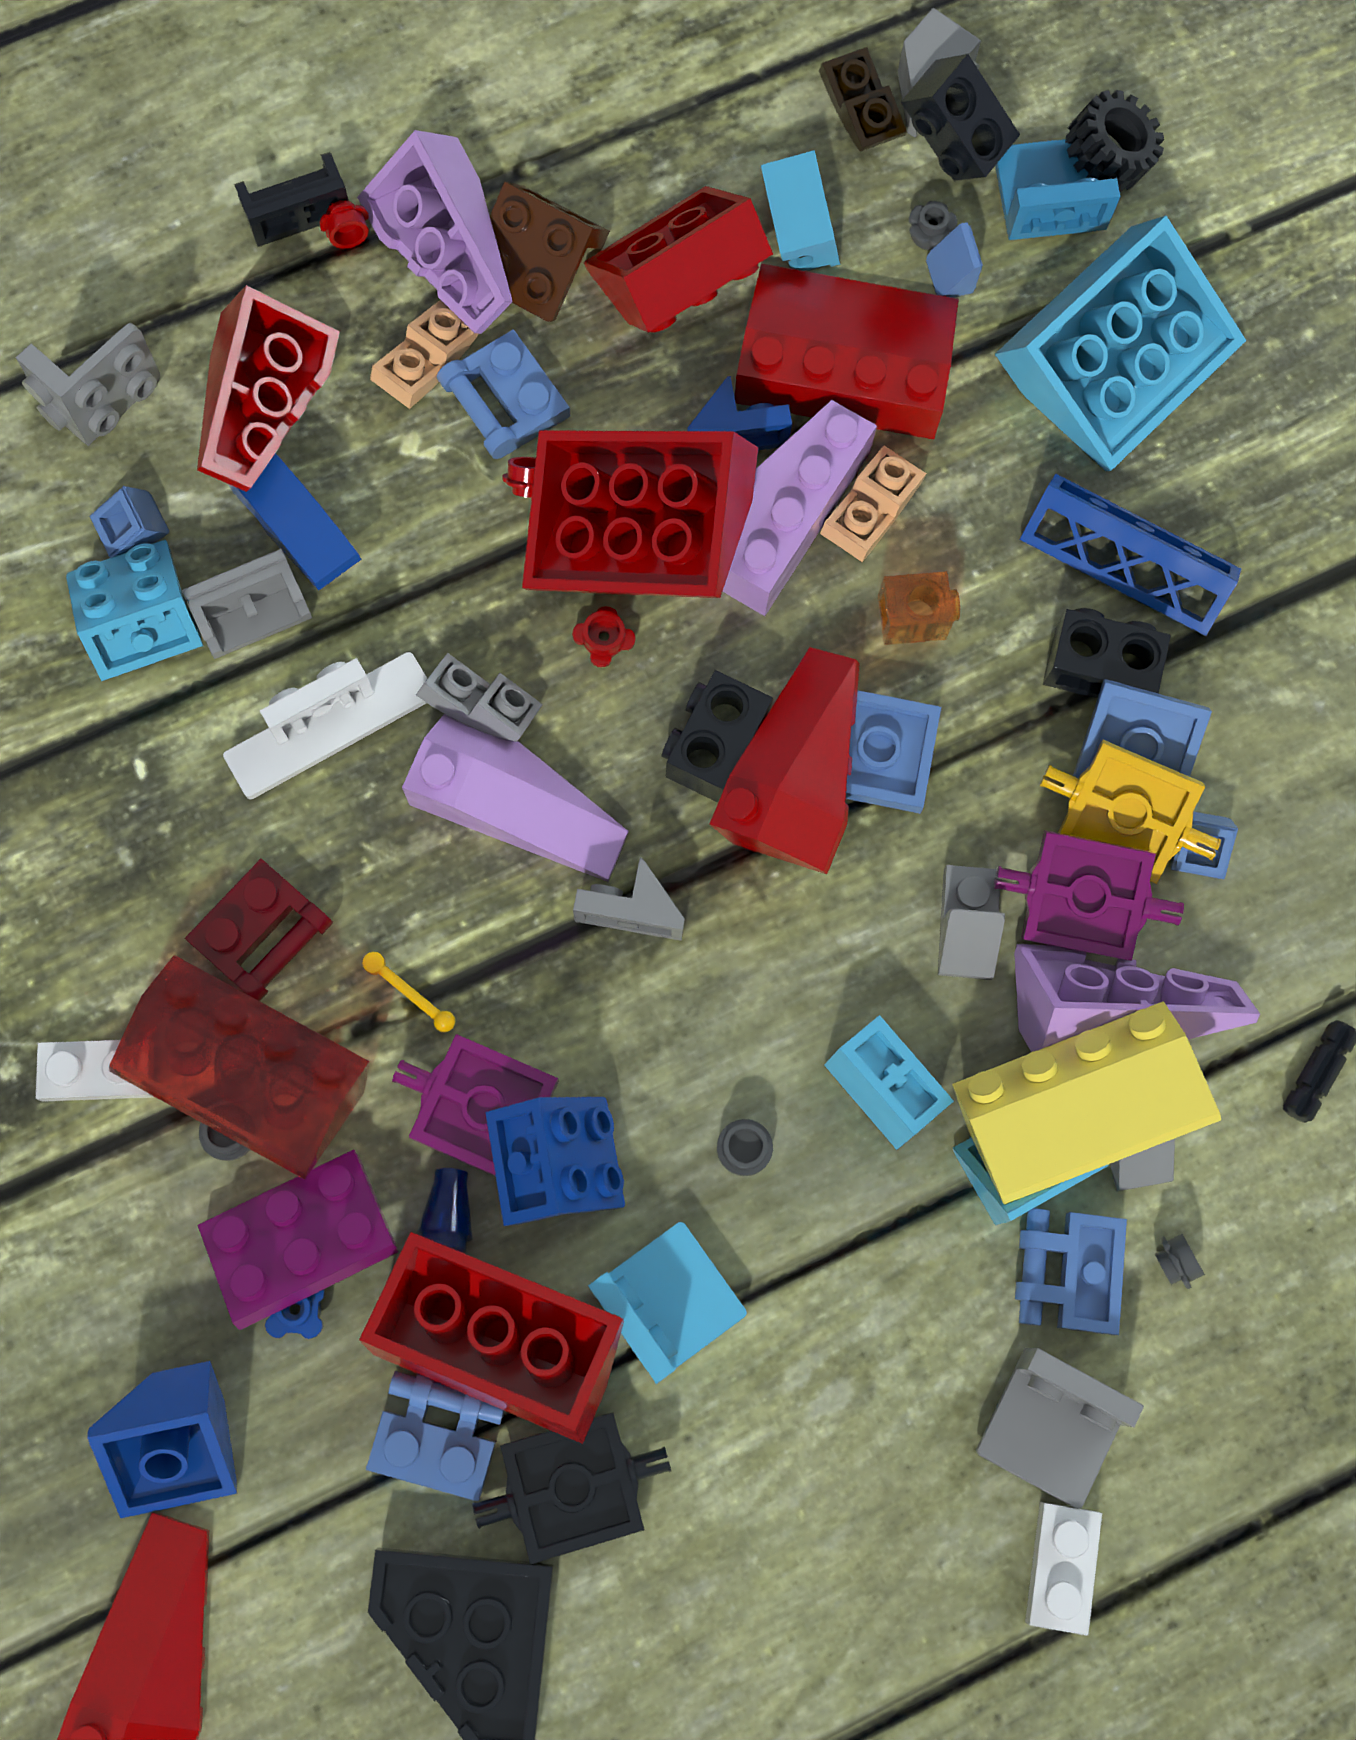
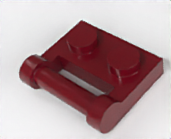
[184,858,334,1004]

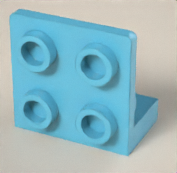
[66,540,203,681]
[588,1222,747,1384]

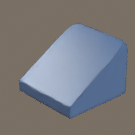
[926,222,983,298]
[89,486,169,558]
[1170,811,1238,880]

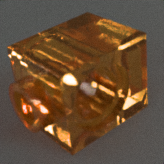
[878,571,960,645]

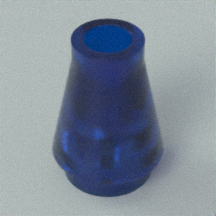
[416,1168,473,1254]

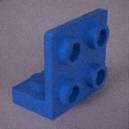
[485,1097,625,1226]

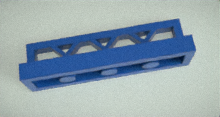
[1019,474,1241,636]

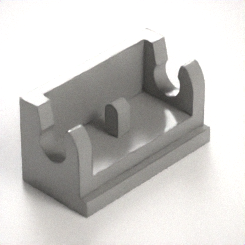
[182,549,312,659]

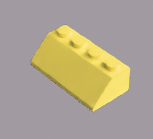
[952,1001,1221,1205]

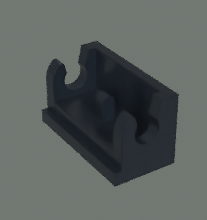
[234,152,349,247]

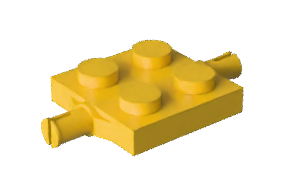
[1040,739,1221,884]

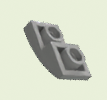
[416,653,543,742]

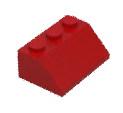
[584,186,773,333]

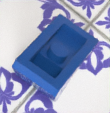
[687,376,792,451]

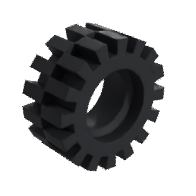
[1065,90,1164,192]

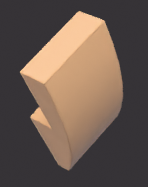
[370,300,478,409]
[820,446,927,562]

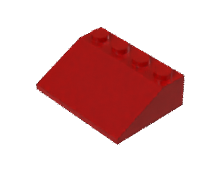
[734,263,959,440]
[522,430,758,598]

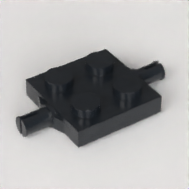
[472,1412,672,1564]

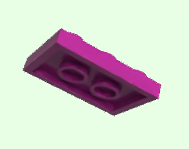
[198,1149,399,1330]

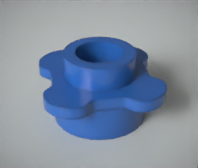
[265,1289,325,1339]

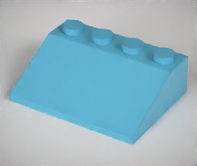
[995,216,1247,471]

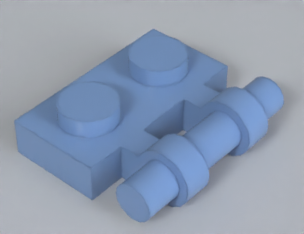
[1015,1208,1127,1335]
[366,1371,504,1501]

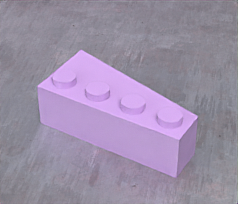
[723,400,877,616]

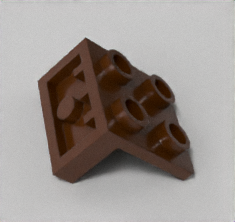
[490,181,610,322]

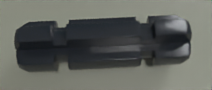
[1283,1020,1356,1123]

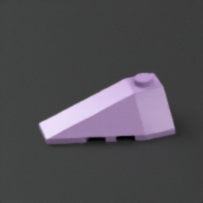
[357,130,513,334]
[402,714,628,882]

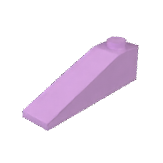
[1014,944,1260,1052]

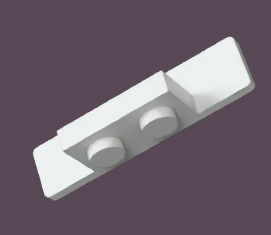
[223,652,427,799]

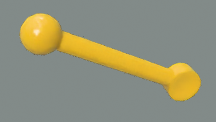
[362,952,455,1032]

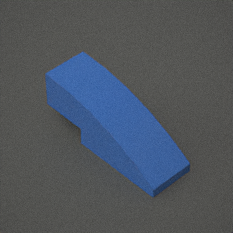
[228,453,362,590]

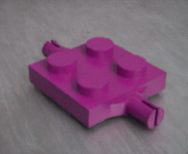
[994,830,1184,961]
[392,1034,559,1176]

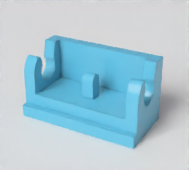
[761,150,840,271]
[824,1015,954,1150]

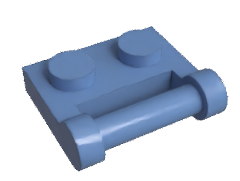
[436,329,570,459]

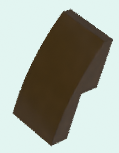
[819,47,907,152]

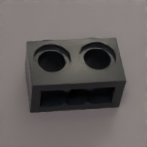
[901,53,1020,181]
[1043,608,1171,699]
[661,670,773,802]

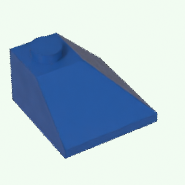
[87,1361,237,1519]

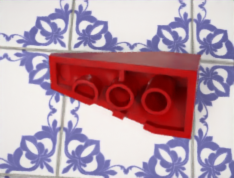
[197,285,340,492]
[709,647,860,874]
[57,1512,209,1740]

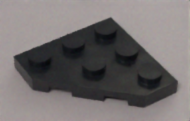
[367,1548,553,1740]

